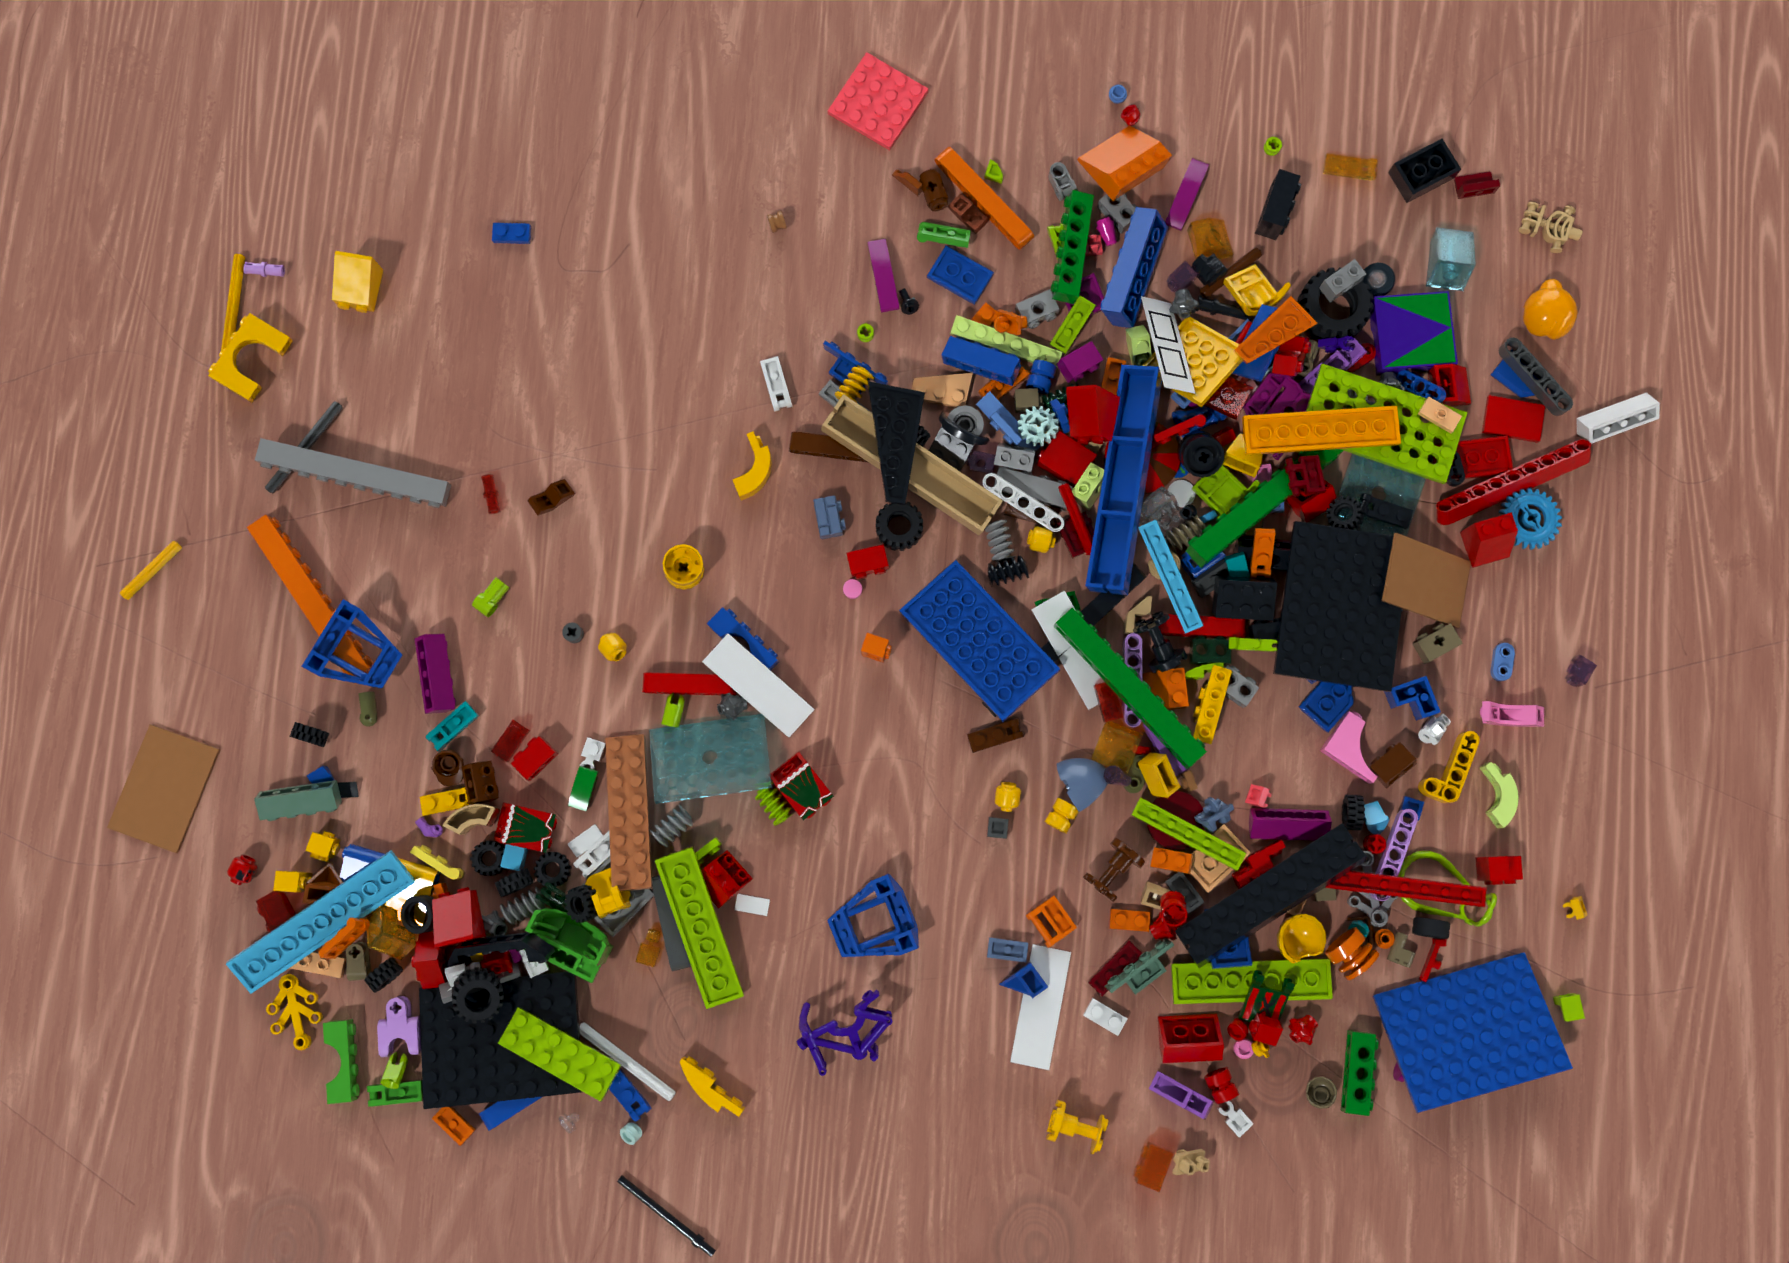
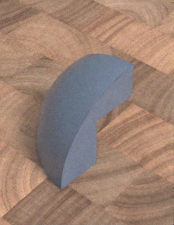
[1056,758,1110,812]

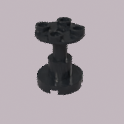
[1133,611,1188,673]

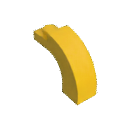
[732,431,772,501]

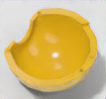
[1277,914,1326,964]

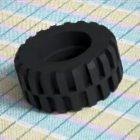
[1297,267,1374,339]

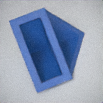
[999,962,1048,999]

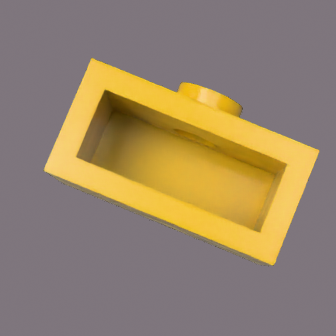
[1138,752,1180,798]

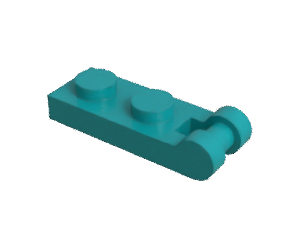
[425,701,479,752]

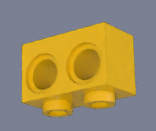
[273,871,313,892]

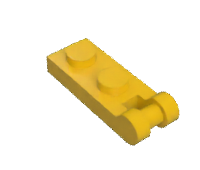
[420,787,469,816]

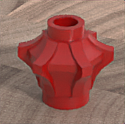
[1149,912,1180,941]
[1288,1014,1318,1045]

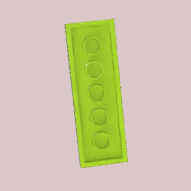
[498,1007,622,1102]

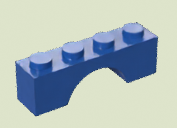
[707,607,779,671]

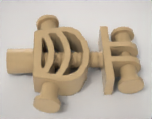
[1519,202,1582,253]

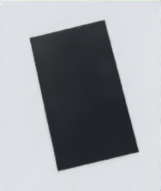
[338,782,359,798]

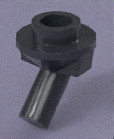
[899,288,919,315]

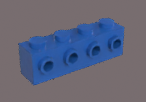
[941,336,1021,386]

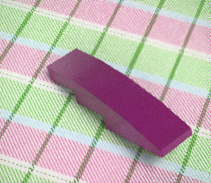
[867,239,900,313]

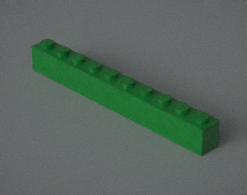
[1186,449,1343,568]
[1054,608,1207,769]

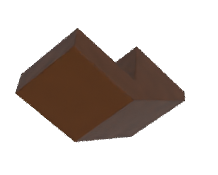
[527,479,575,516]

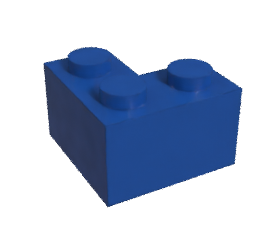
[1384,676,1441,721]

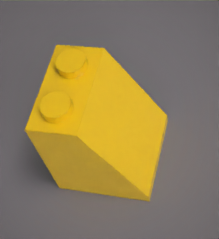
[332,251,383,313]

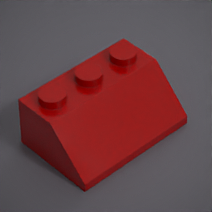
[1158,1014,1224,1063]

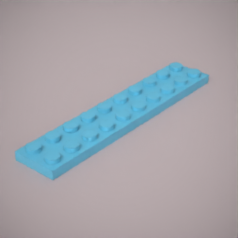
[226,850,415,994]

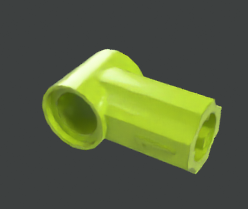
[472,577,510,617]

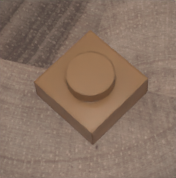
[1180,770,1198,792]

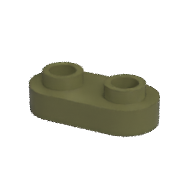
[1123,755,1145,793]

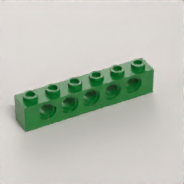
[1051,190,1094,304]

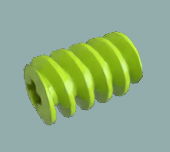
[755,781,794,826]

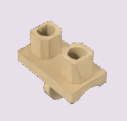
[1172,1149,1210,1175]

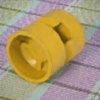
[1044,798,1079,834]

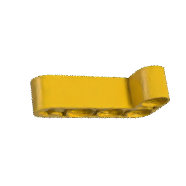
[1418,731,1480,803]

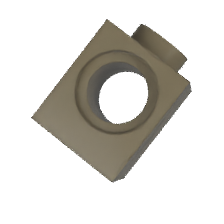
[1014,388,1042,413]

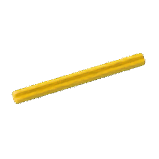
[221,254,245,350]

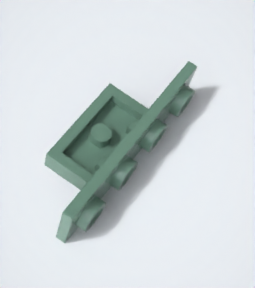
[1105,939,1174,995]

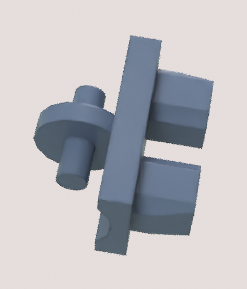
[1194,797,1234,833]

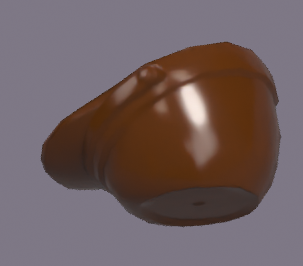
[431,749,464,786]

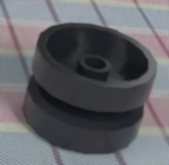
[1177,430,1224,478]

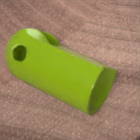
[661,693,685,728]
[380,1052,408,1089]

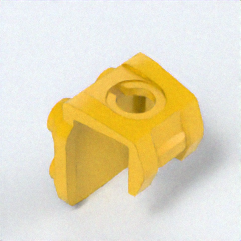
[585,868,631,918]

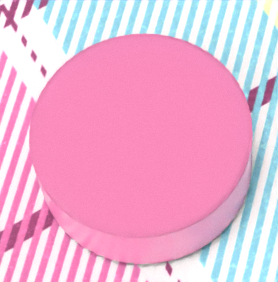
[843,579,862,599]
[1233,1039,1254,1059]

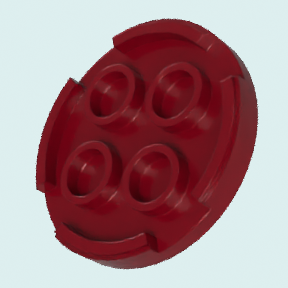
[1147,791,1204,850]

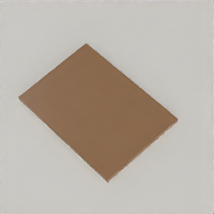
[107,724,220,853]

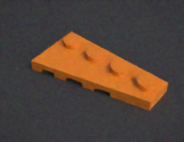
[1234,296,1318,364]

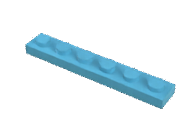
[1138,520,1204,634]

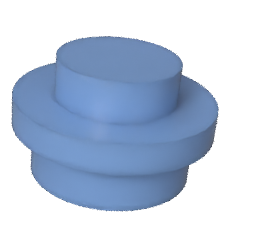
[1109,85,1127,104]

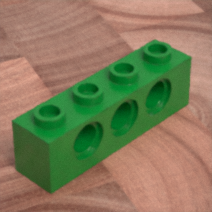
[1340,1030,1378,1116]

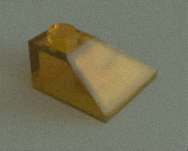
[1187,218,1233,259]

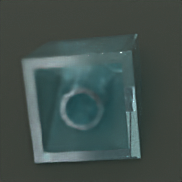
[1426,227,1476,291]

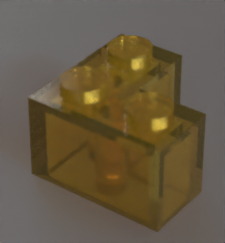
[366,905,416,960]

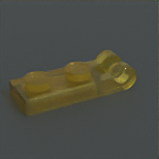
[1323,153,1378,180]

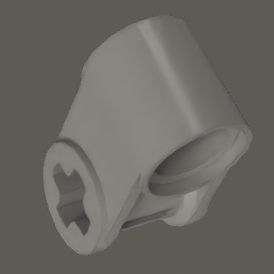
[1048,162,1078,201]

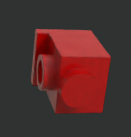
[481,950,513,974]

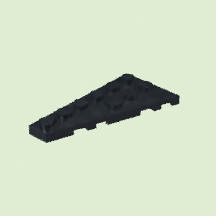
[868,381,925,505]

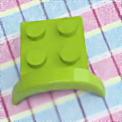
[1192,465,1260,519]

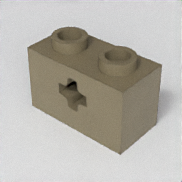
[1412,623,1463,664]

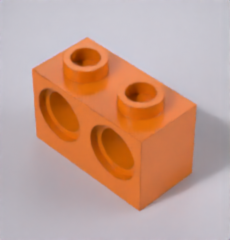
[861,633,892,663]

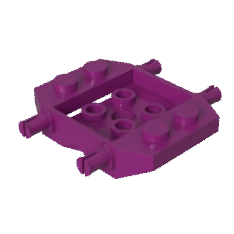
[1243,373,1311,460]

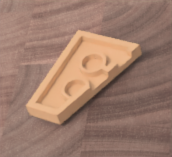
[911,373,973,408]

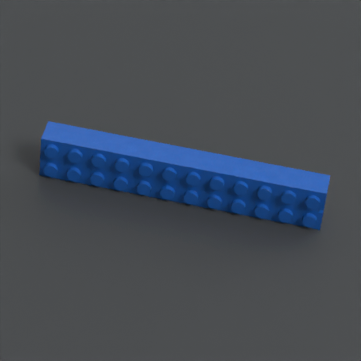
[1085,365,1162,595]

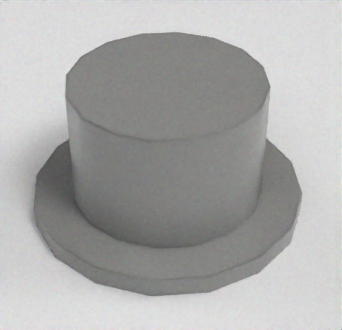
[948,405,984,436]

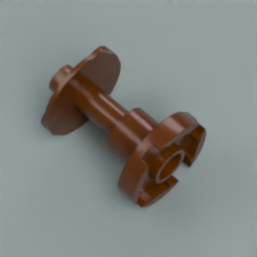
[1083,837,1145,902]

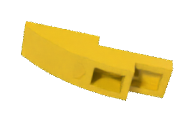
[680,1056,745,1117]

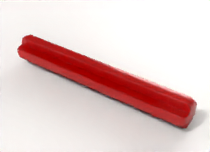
[1058,483,1093,556]

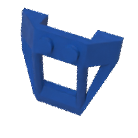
[301,599,402,688]
[827,874,919,957]

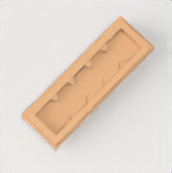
[290,952,346,978]

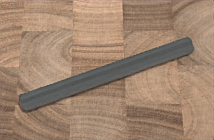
[265,401,343,494]

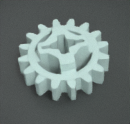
[1018,406,1059,446]

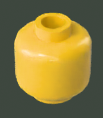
[1027,526,1056,553]
[598,633,627,661]
[995,782,1021,812]

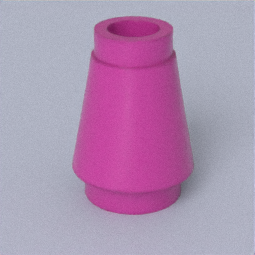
[1096,217,1117,247]

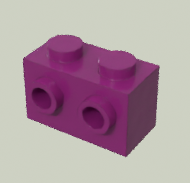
[1056,341,1104,383]

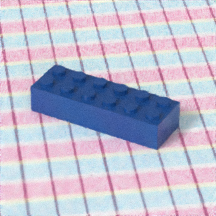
[1101,207,1168,328]

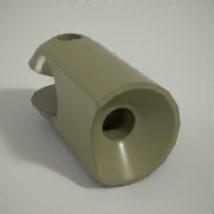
[358,692,377,727]

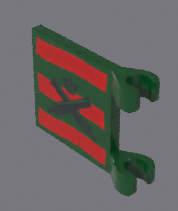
[1238,970,1295,1022]

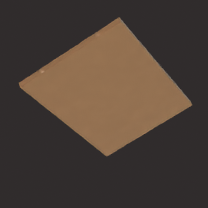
[1382,533,1471,628]

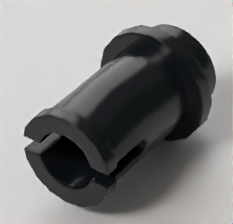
[1180,505,1197,520]

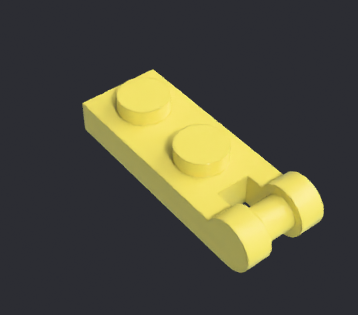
[410,845,464,880]

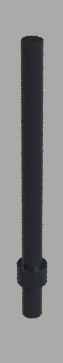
[617,1175,716,1257]

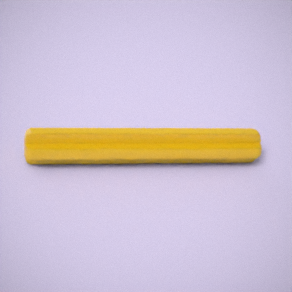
[120,541,182,600]

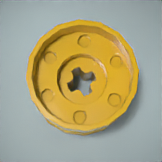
[662,544,704,590]

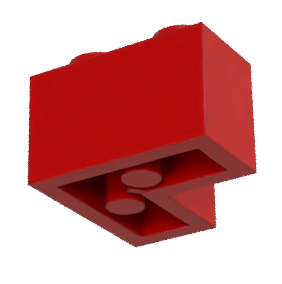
[1475,856,1523,885]
[411,931,447,989]

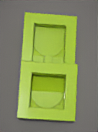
[1185,663,1224,680]

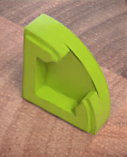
[984,159,1003,184]

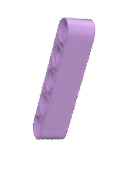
[1122,633,1142,729]
[1370,809,1418,901]

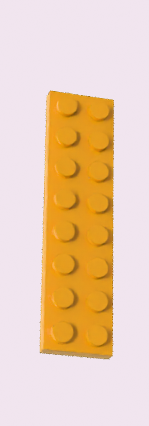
[1242,406,1401,455]

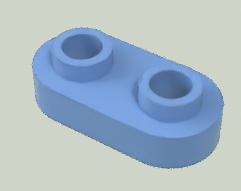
[1490,643,1515,681]

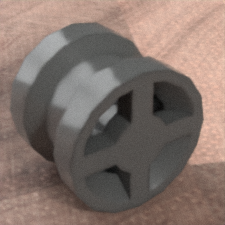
[562,623,584,643]

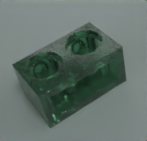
[1189,636,1231,665]

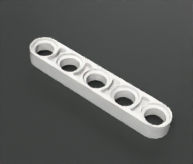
[983,473,1064,532]

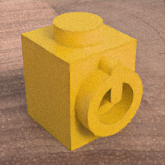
[305,831,340,862]

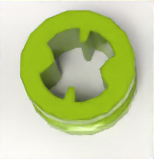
[1264,137,1282,156]
[857,323,874,342]

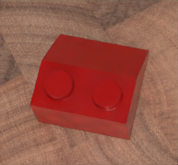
[1286,480,1336,523]

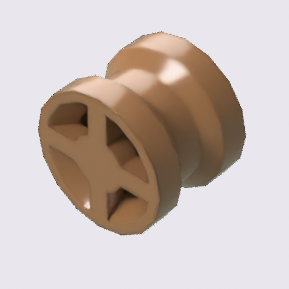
[767,211,787,233]

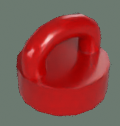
[1121,105,1140,126]
[1227,1018,1248,1041]

